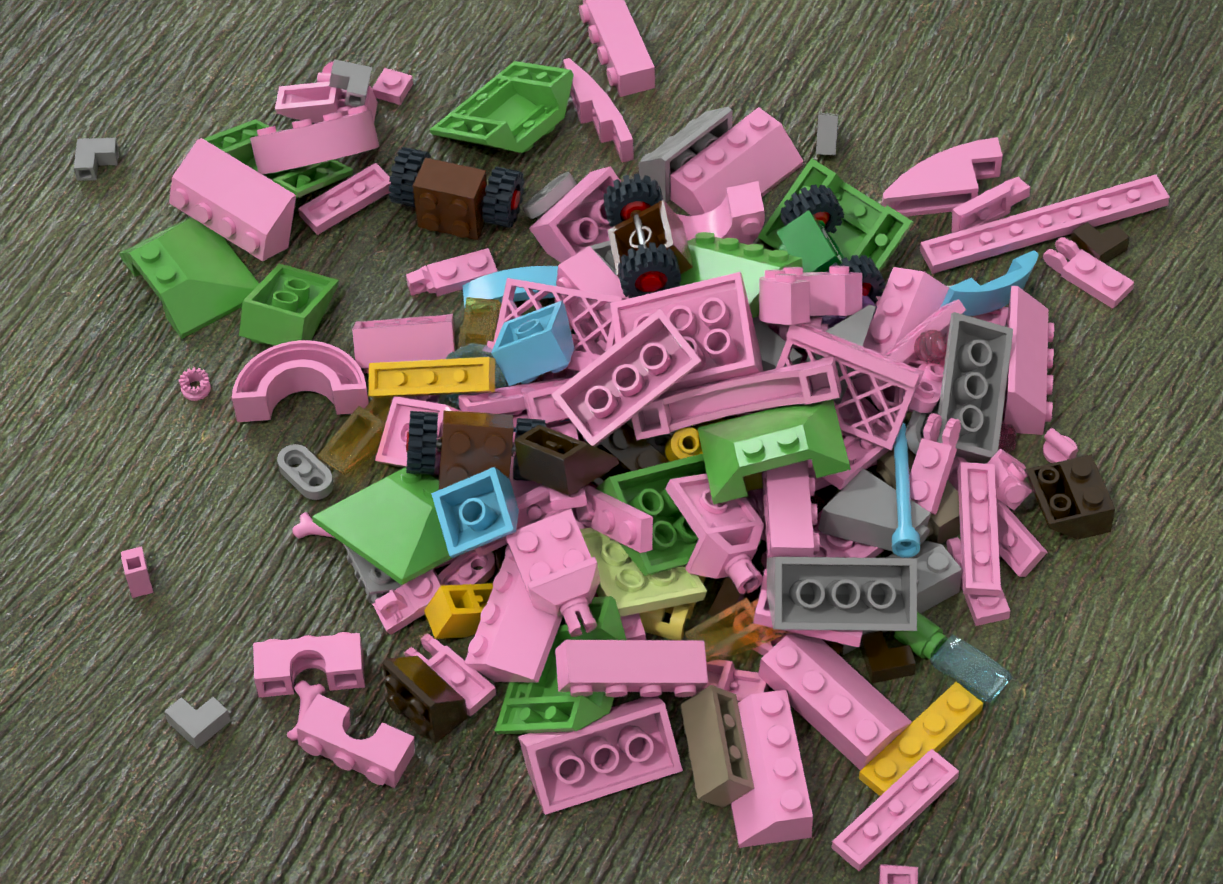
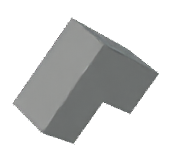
[329,59,372,107]
[816,113,839,155]
[74,138,119,181]
[164,697,230,749]

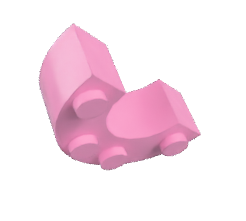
[250,105,380,174]
[675,181,765,245]
[759,266,862,325]
[232,340,370,422]

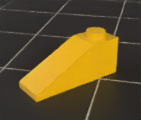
[424,583,493,639]

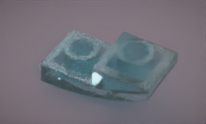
[930,634,1013,703]

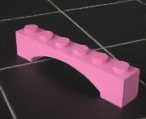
[631,357,842,440]

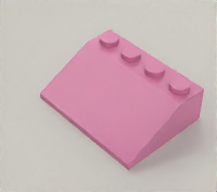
[610,272,763,392]

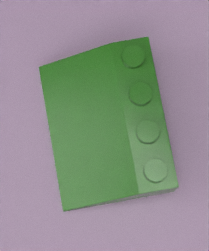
[680,232,803,318]
[596,454,761,576]

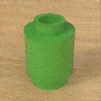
[894,611,948,660]

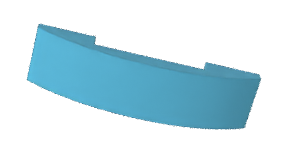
[941,250,1039,316]
[462,266,558,314]

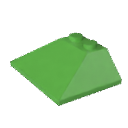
[430,61,574,153]
[204,119,353,200]
[758,158,914,272]
[119,217,259,339]
[698,399,851,505]
[312,467,452,585]
[495,596,626,734]

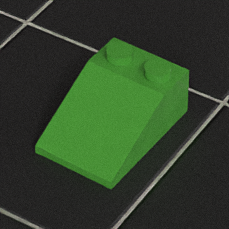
[239,263,339,346]

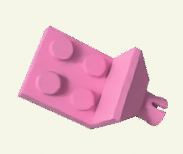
[375,396,460,476]
[665,473,764,594]
[505,509,600,637]

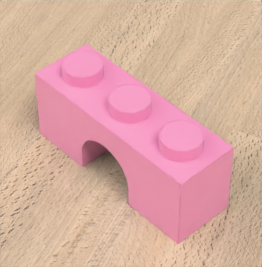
[253,632,365,698]
[297,694,415,788]

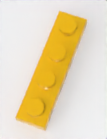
[368,357,495,398]
[859,682,983,796]

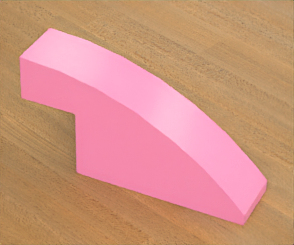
[882,137,1002,217]

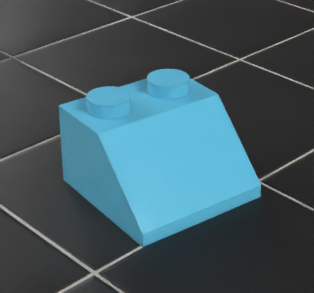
[491,301,575,386]
[431,467,519,558]

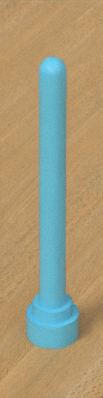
[891,423,921,558]

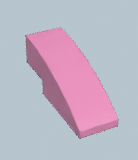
[275,81,378,123]

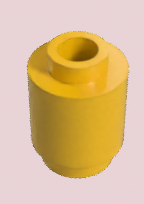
[665,427,703,462]

